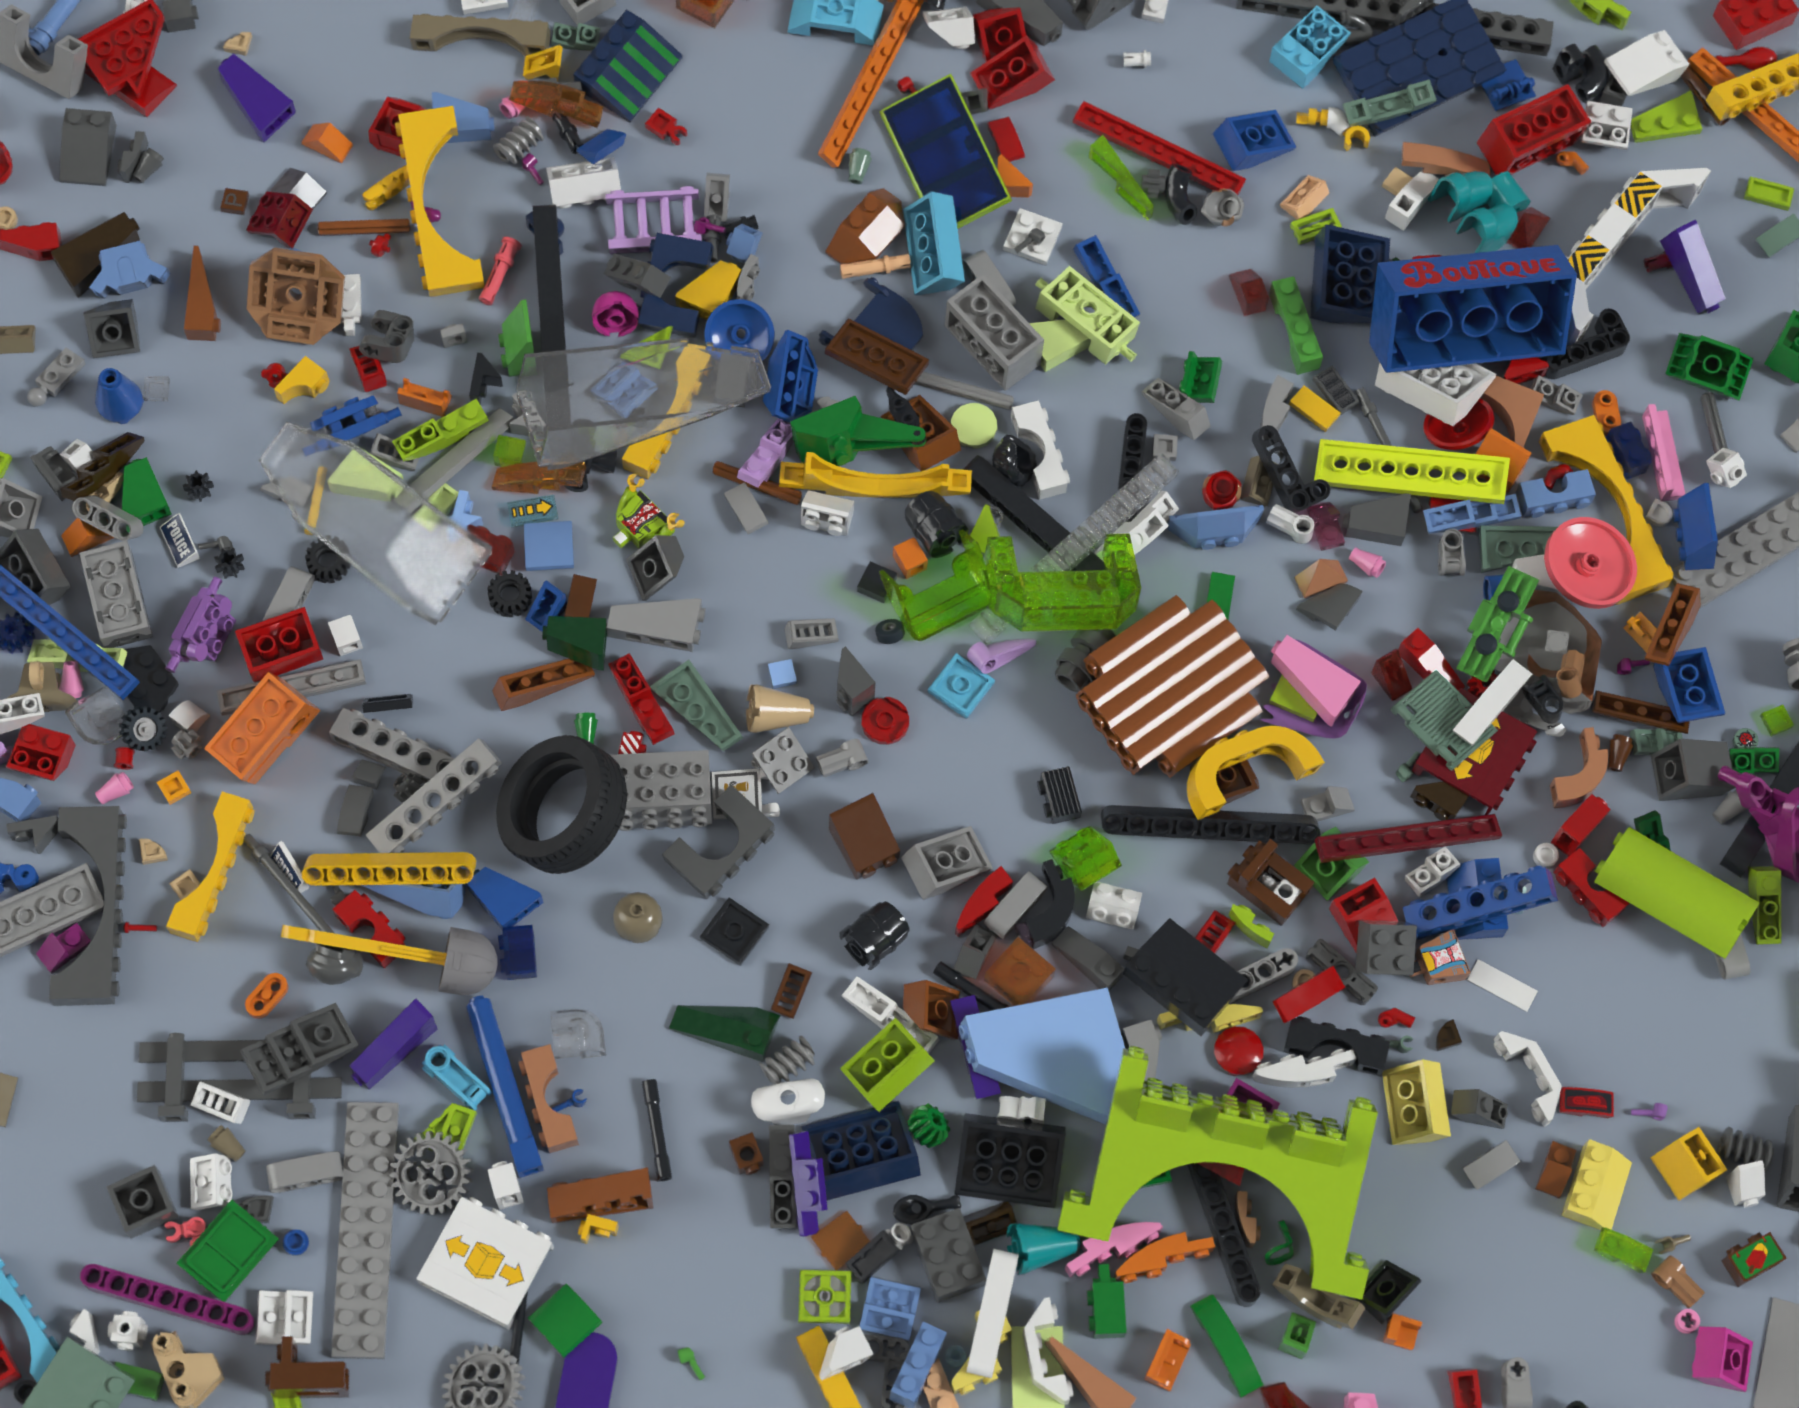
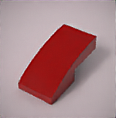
[987,116,1025,162]

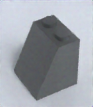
[1651,738,1736,801]

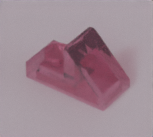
[1307,502,1345,551]

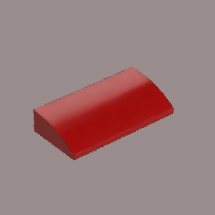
[85,65,177,117]

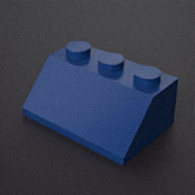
[1673,483,1718,570]
[1446,858,1508,940]

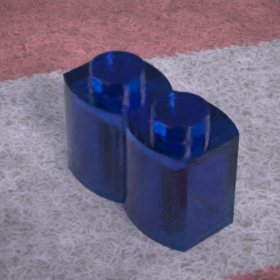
[498,925,537,980]

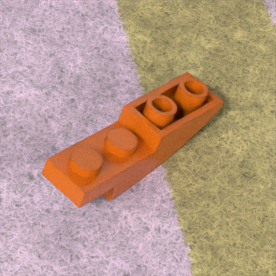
[1114,1232,1215,1284]

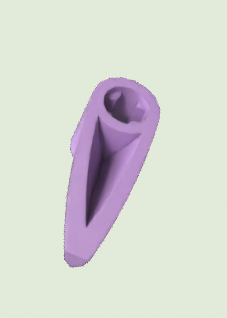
[967,639,1036,674]

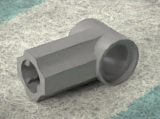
[816,739,869,777]

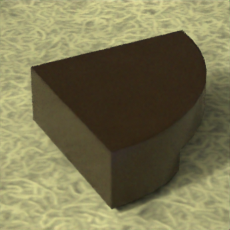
[1436,1019,1462,1051]

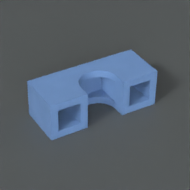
[1516,469,1596,518]
[890,1322,947,1408]

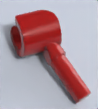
[897,77,925,103]

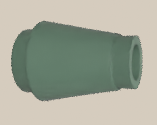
[849,148,872,184]

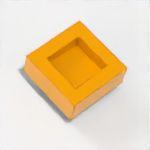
[157,770,191,805]

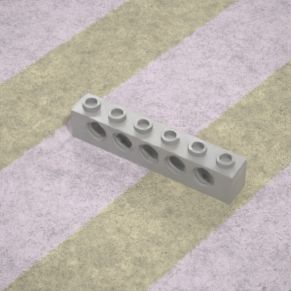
[329,708,475,800]
[366,738,502,853]

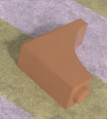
[1481,376,1544,447]

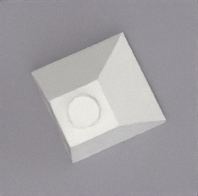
[922,7,975,49]

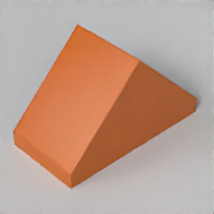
[301,122,353,163]
[996,154,1033,198]
[61,518,114,557]

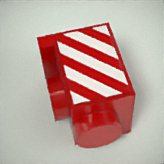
[618,731,647,754]

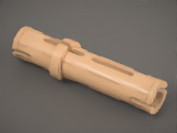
[840,253,911,279]

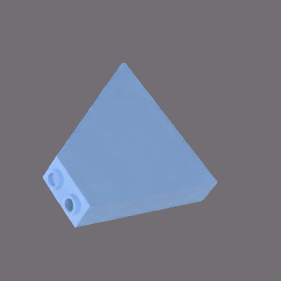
[959,988,1125,1125]

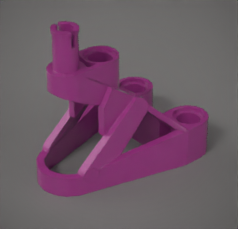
[1718,766,1799,883]

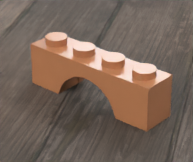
[518,1044,579,1154]

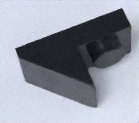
[469,352,503,405]

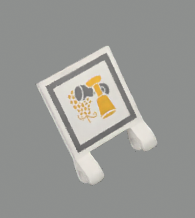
[712,768,780,820]

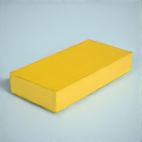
[1289,385,1341,432]

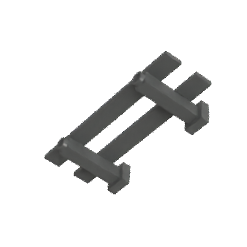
[137,1033,343,1122]

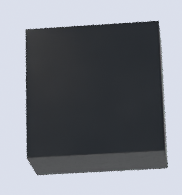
[857,561,897,603]

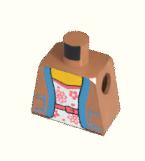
[1409,929,1471,985]

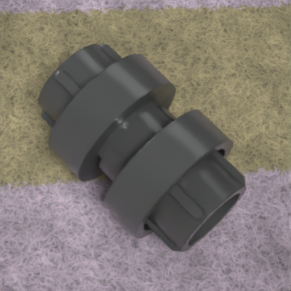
[1055,621,1115,692]

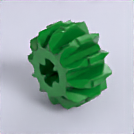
[907,1103,951,1149]

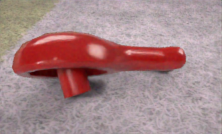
[1715,47,1778,71]

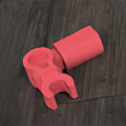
[165,1217,208,1247]

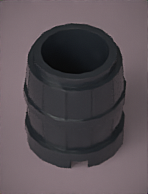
[904,491,969,558]
[839,901,910,970]

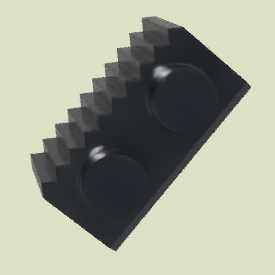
[1037,766,1082,824]

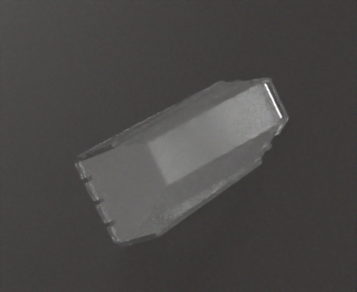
[516,338,771,470]
[258,422,493,625]

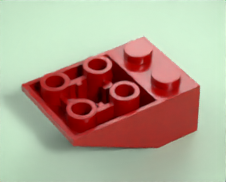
[1329,878,1398,953]

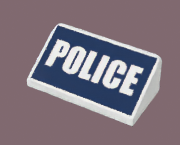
[160,513,200,568]
[270,841,309,893]

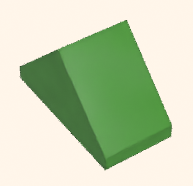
[1278,1312,1316,1359]

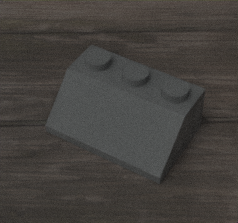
[0,529,70,605]

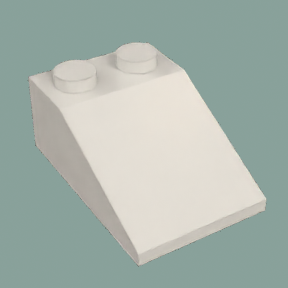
[1604,30,1690,96]

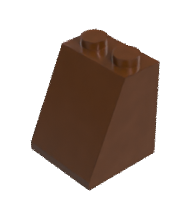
[829,793,900,880]

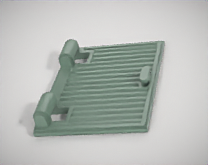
[1390,670,1498,771]

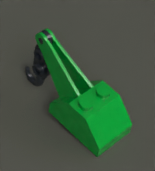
[790,386,926,466]

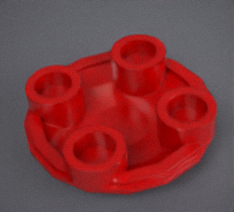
[1214,1026,1264,1076]

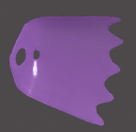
[1260,639,1367,739]

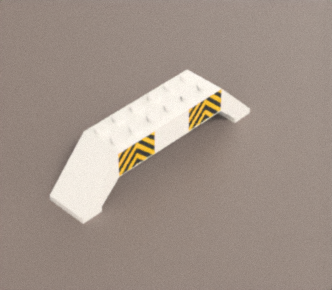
[1566,168,1711,346]

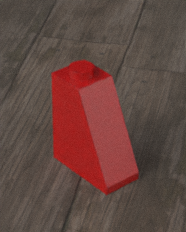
[1551,794,1611,857]

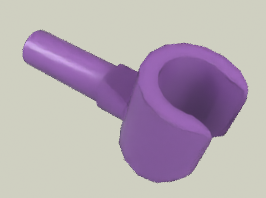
[1631,1103,1668,1121]

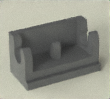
[30,446,77,501]

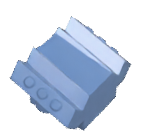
[89,241,171,299]

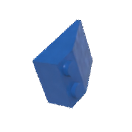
[1212,110,1296,171]
[1653,647,1726,723]

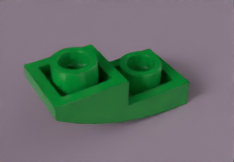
[1730,747,1779,773]

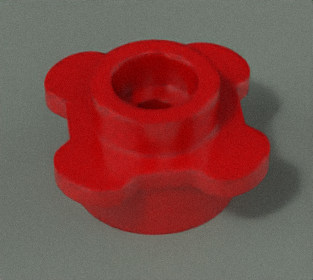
[261,363,288,388]

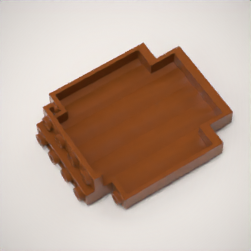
[1076,595,1269,778]

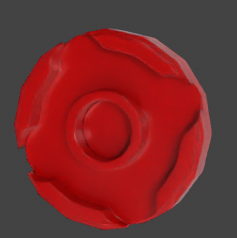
[861,697,909,745]

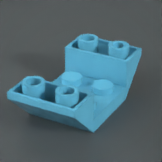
[788,0,884,46]

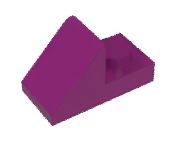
[36,923,91,974]

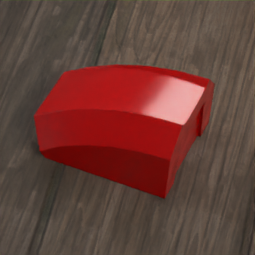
[368,97,428,159]

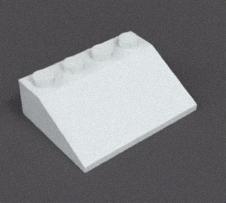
[1375,363,1496,426]

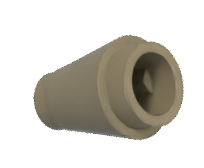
[207,1125,246,1162]

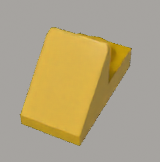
[523,45,563,82]

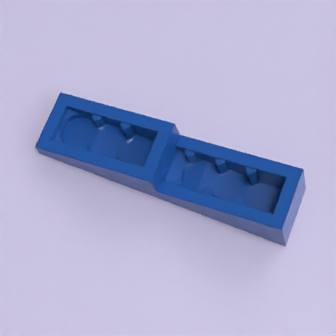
[1073,235,1140,318]

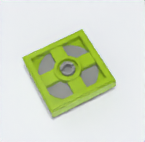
[798,1270,851,1324]

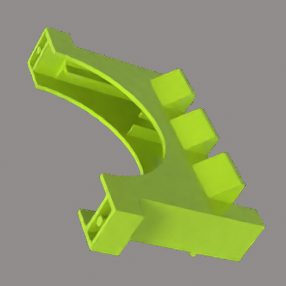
[1058,1046,1378,1300]

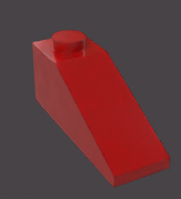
[1397,628,1465,691]

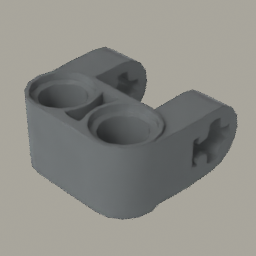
[359,310,414,363]

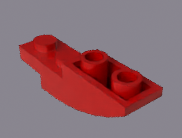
[608,653,675,745]

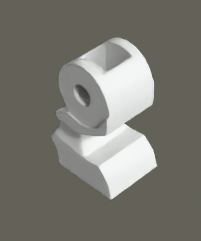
[997,1096,1046,1124]

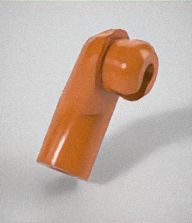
[1556,151,1589,175]

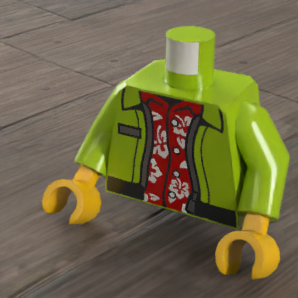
[612,474,685,548]

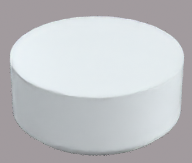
[1533,843,1559,869]

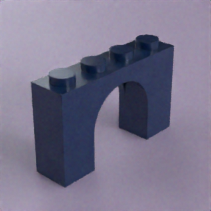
[637,233,713,338]

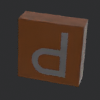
[220,188,249,215]

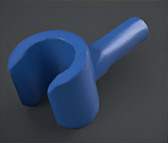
[552,1089,587,1112]

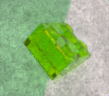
[1049,826,1122,891]

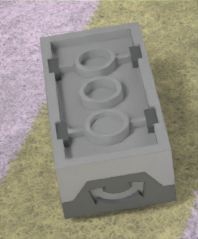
[79,540,153,648]

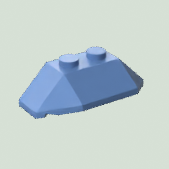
[1167,505,1264,550]

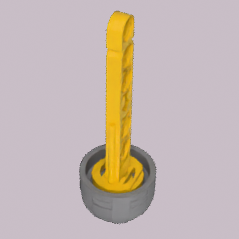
[280,925,497,995]

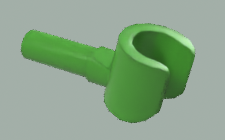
[678,1347,705,1380]

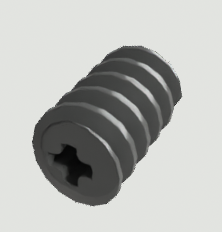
[1717,1126,1774,1173]

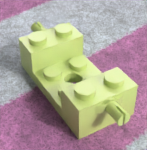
[1035,266,1140,365]

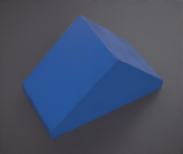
[525,580,567,631]

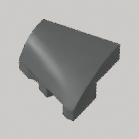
[1296,583,1363,631]

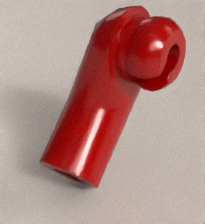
[1544,464,1573,491]
[1378,1008,1415,1028]

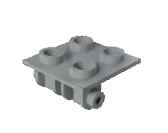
[751,727,815,794]

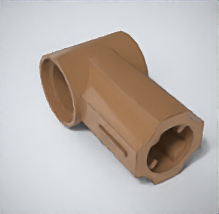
[1556,650,1585,699]
[1651,1255,1705,1309]

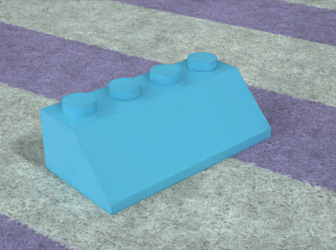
[903,192,965,295]

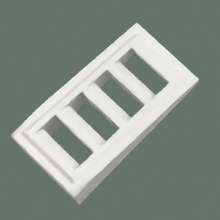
[191,1081,250,1124]

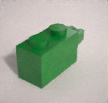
[1086,1264,1127,1339]

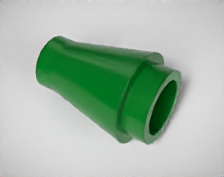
[574,713,598,744]

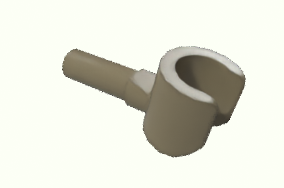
[1655,1234,1691,1254]

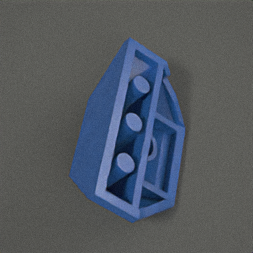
[763,330,818,423]

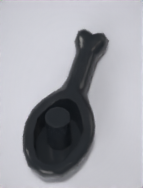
[893,1195,962,1225]

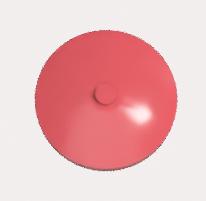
[1544,517,1637,609]

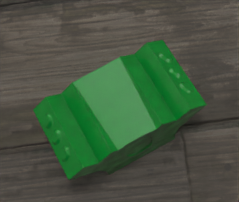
[1665,333,1753,401]

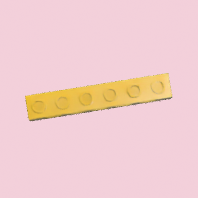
[1706,53,1799,121]

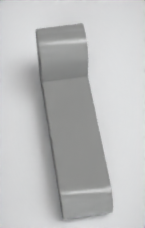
[1229,948,1298,1004]

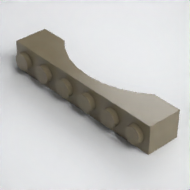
[410,14,551,56]

